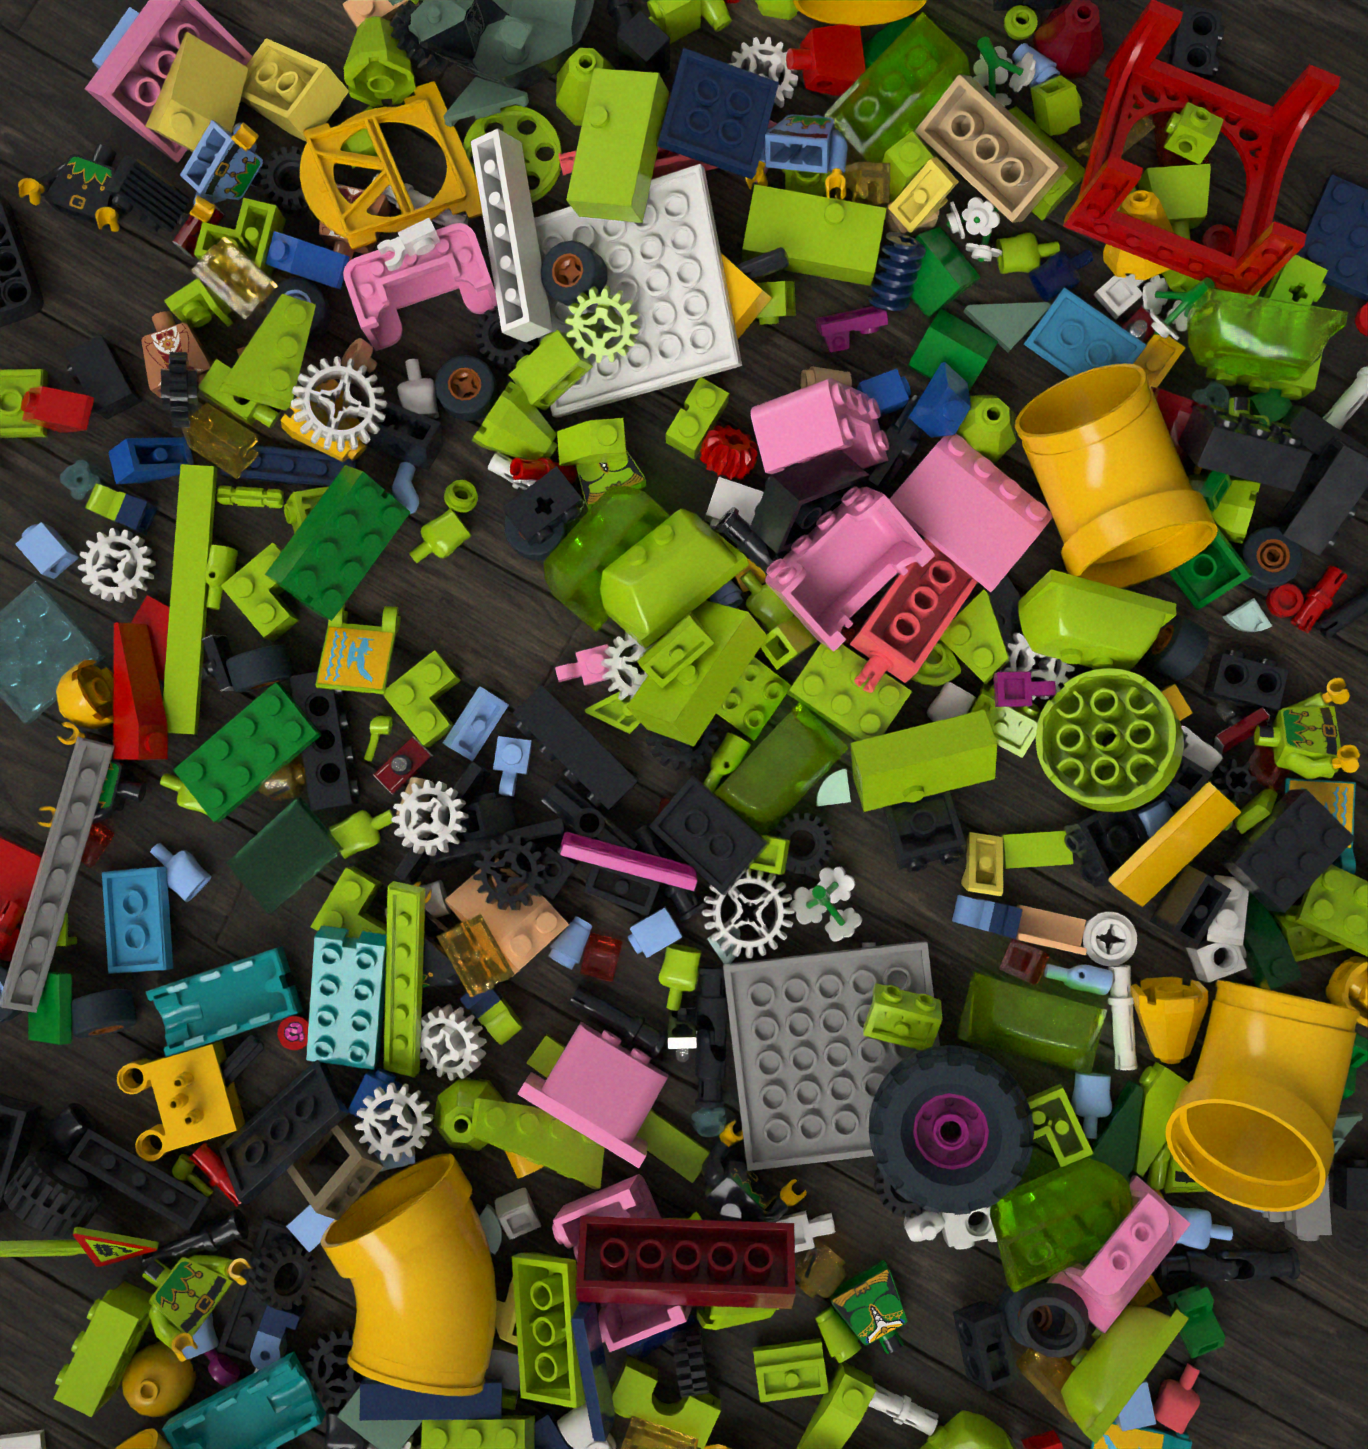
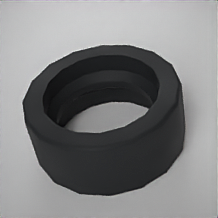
[1018,1283,1089,1358]

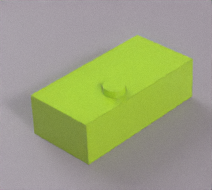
[566,68,669,223]
[741,184,887,286]
[627,600,767,746]
[850,710,997,812]

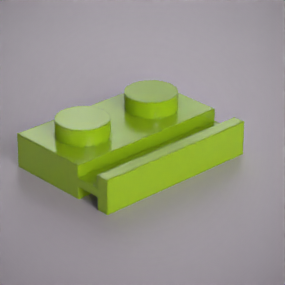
[753,1338,829,1403]

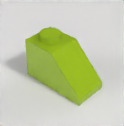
[557,418,627,466]

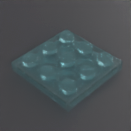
[0,581,105,724]

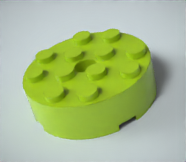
[1036,668,1184,812]

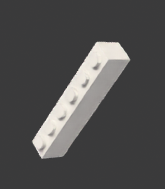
[471,129,553,342]

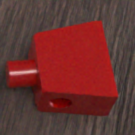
[786,24,867,98]

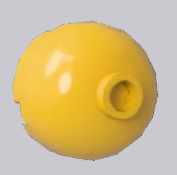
[56,660,114,729]
[122,1341,196,1417]

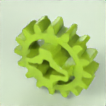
[565,286,641,363]

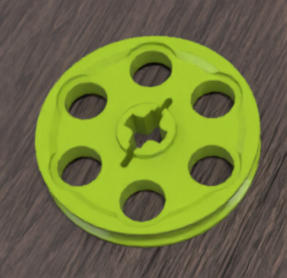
[463,105,562,203]

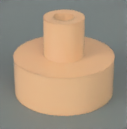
[341,338,377,373]

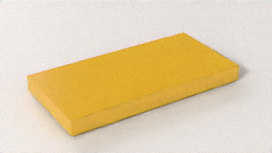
[1108,782,1241,907]

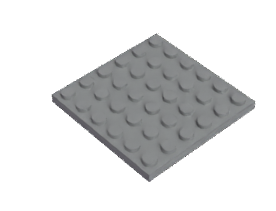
[723,940,950,1171]

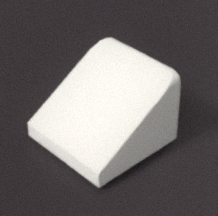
[495,1188,541,1240]

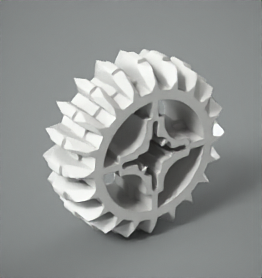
[291,356,387,452]
[702,868,794,958]

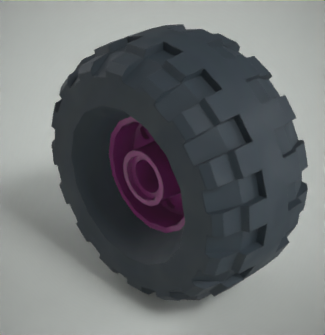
[869,1045,1034,1215]

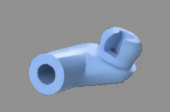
[392,462,419,514]

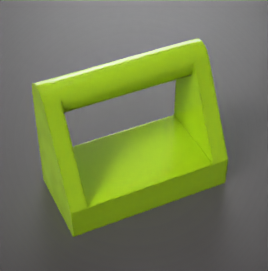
[637,612,714,688]

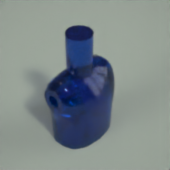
[1029,249,1094,302]

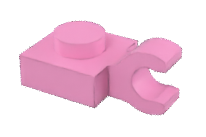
[555,644,610,686]

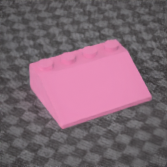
[85,0,252,163]
[889,434,1053,592]

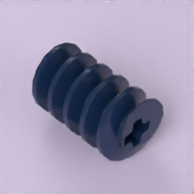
[868,232,926,311]

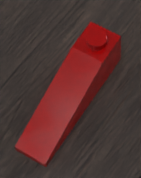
[113,622,168,760]

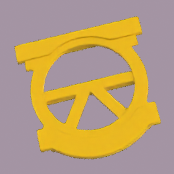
[300,81,483,250]

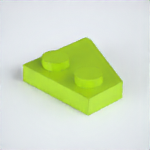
[940,589,1010,684]

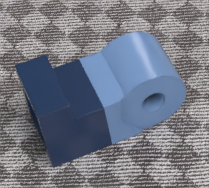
[952,895,1023,939]
[250,1302,307,1370]

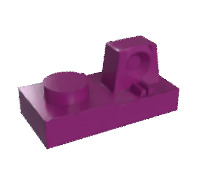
[815,306,888,352]

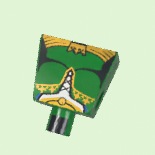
[828,1260,908,1354]

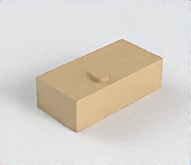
[915,74,1069,223]

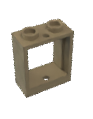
[287,1117,384,1220]

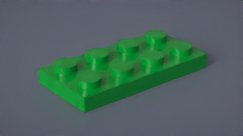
[173,682,321,823]

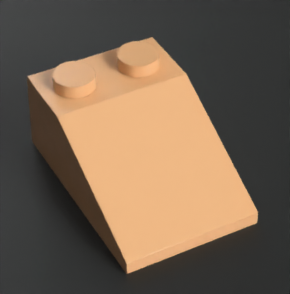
[444,858,569,977]

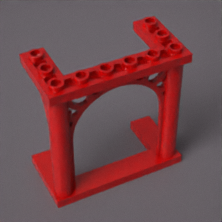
[1063,0,1341,300]

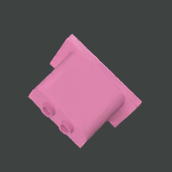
[518,1022,668,1168]
[1047,1175,1191,1333]

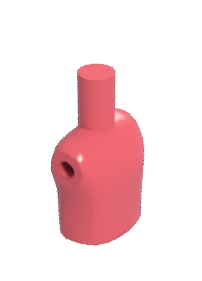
[1153,1363,1200,1435]

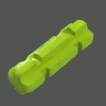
[217,485,284,509]

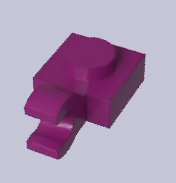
[994,671,1056,707]

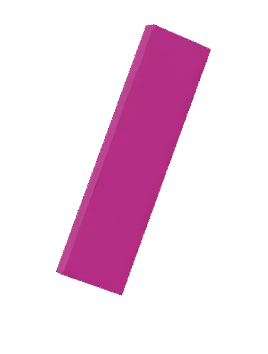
[560,832,697,891]

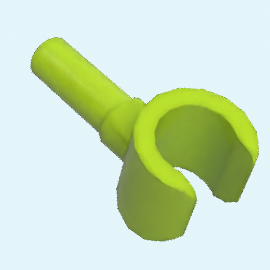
[364,716,392,761]
[172,1154,213,1198]

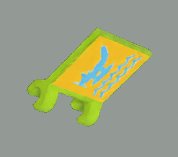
[315,604,401,694]

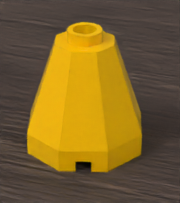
[1103,190,1175,280]
[281,379,367,462]
[1131,977,1208,1064]

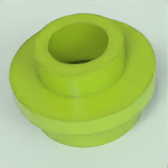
[1004,5,1038,40]
[444,480,478,513]

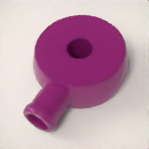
[204,1348,240,1387]

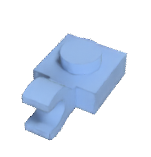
[493,736,532,797]

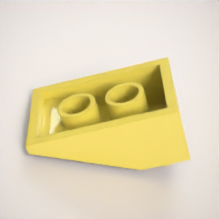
[145,32,248,152]
[240,38,349,142]

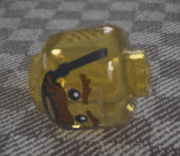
[258,757,307,801]
[795,1244,846,1299]

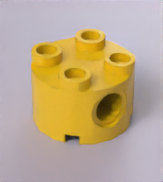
[1326,956,1368,1028]

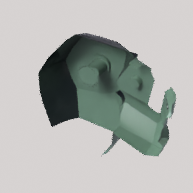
[388,0,594,89]

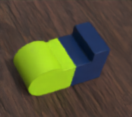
[85,483,158,535]
[460,976,523,1045]

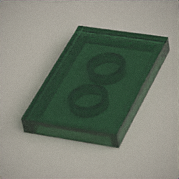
[226,797,344,914]

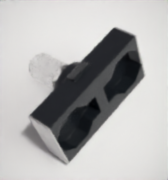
[202,635,234,691]
[667,1008,698,1062]

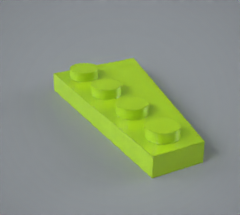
[470,1098,605,1189]

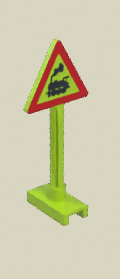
[0,1227,159,1267]

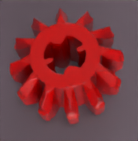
[700,425,758,480]

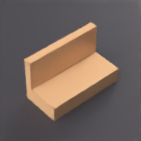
[1016,904,1087,955]

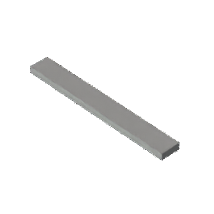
[0,736,114,1013]

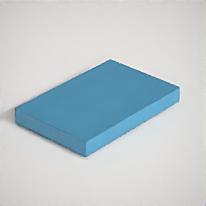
[1023,287,1147,377]
[102,866,173,974]

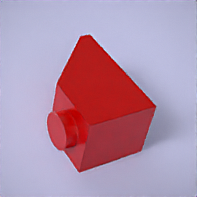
[21,386,94,433]

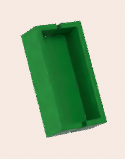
[265,465,410,621]

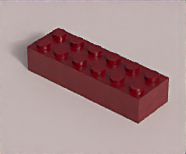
[576,1216,796,1309]

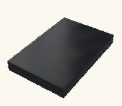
[649,775,770,895]

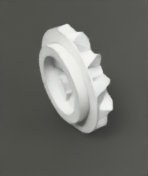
[1083,912,1137,966]

